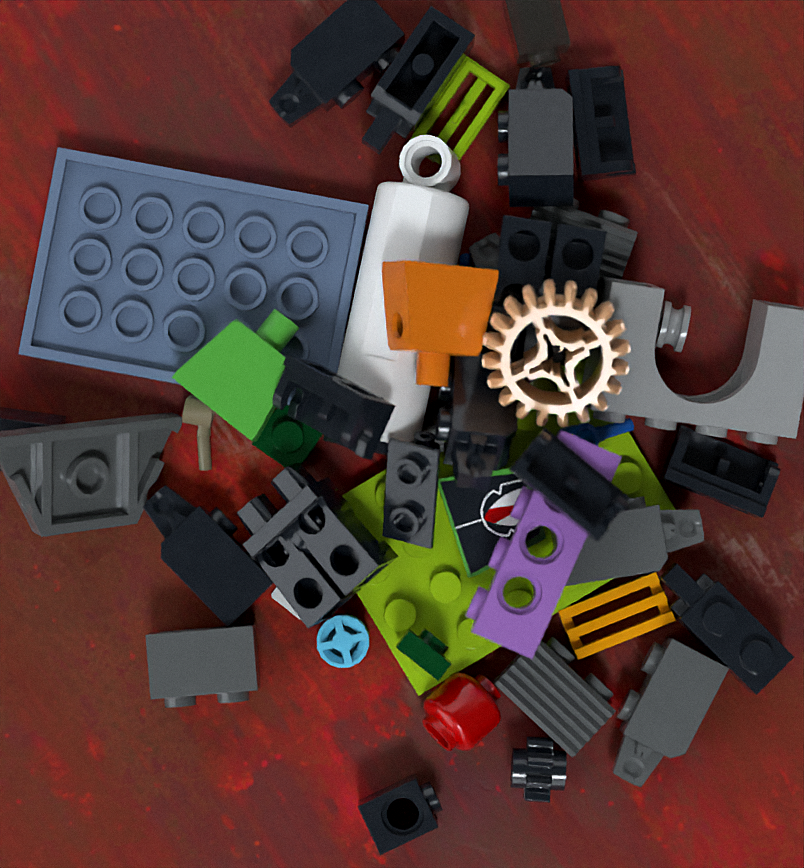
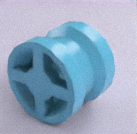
[316,614,370,668]

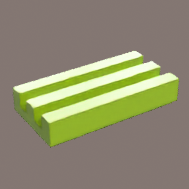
[408,56,510,166]

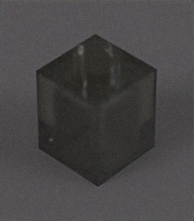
[502,0,571,68]

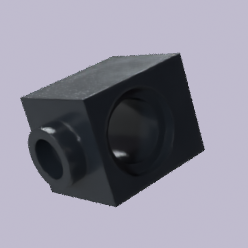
[357,774,443,855]

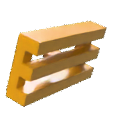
[558,572,676,660]

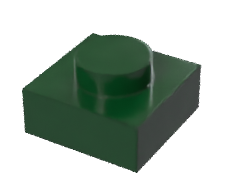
[252,404,323,468]
[396,628,452,681]

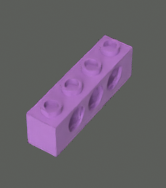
[465,430,622,659]

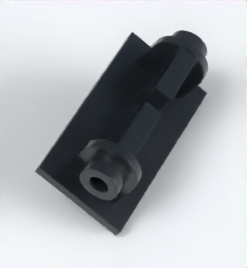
[382,431,441,549]

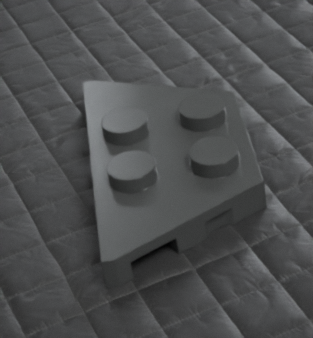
[0,412,182,537]

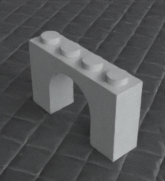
[582,276,804,445]

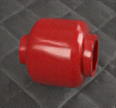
[422,672,501,751]

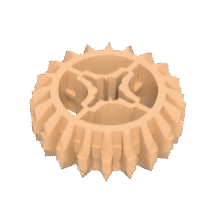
[482,280,631,428]

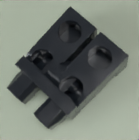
[489,215,607,366]
[237,463,398,629]

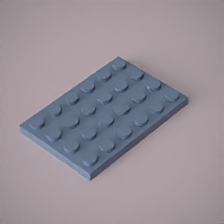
[18,147,369,405]

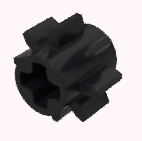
[510,736,567,803]

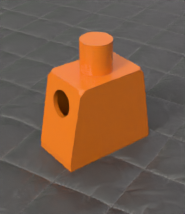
[382,260,499,387]

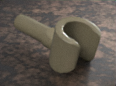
[182,395,215,470]

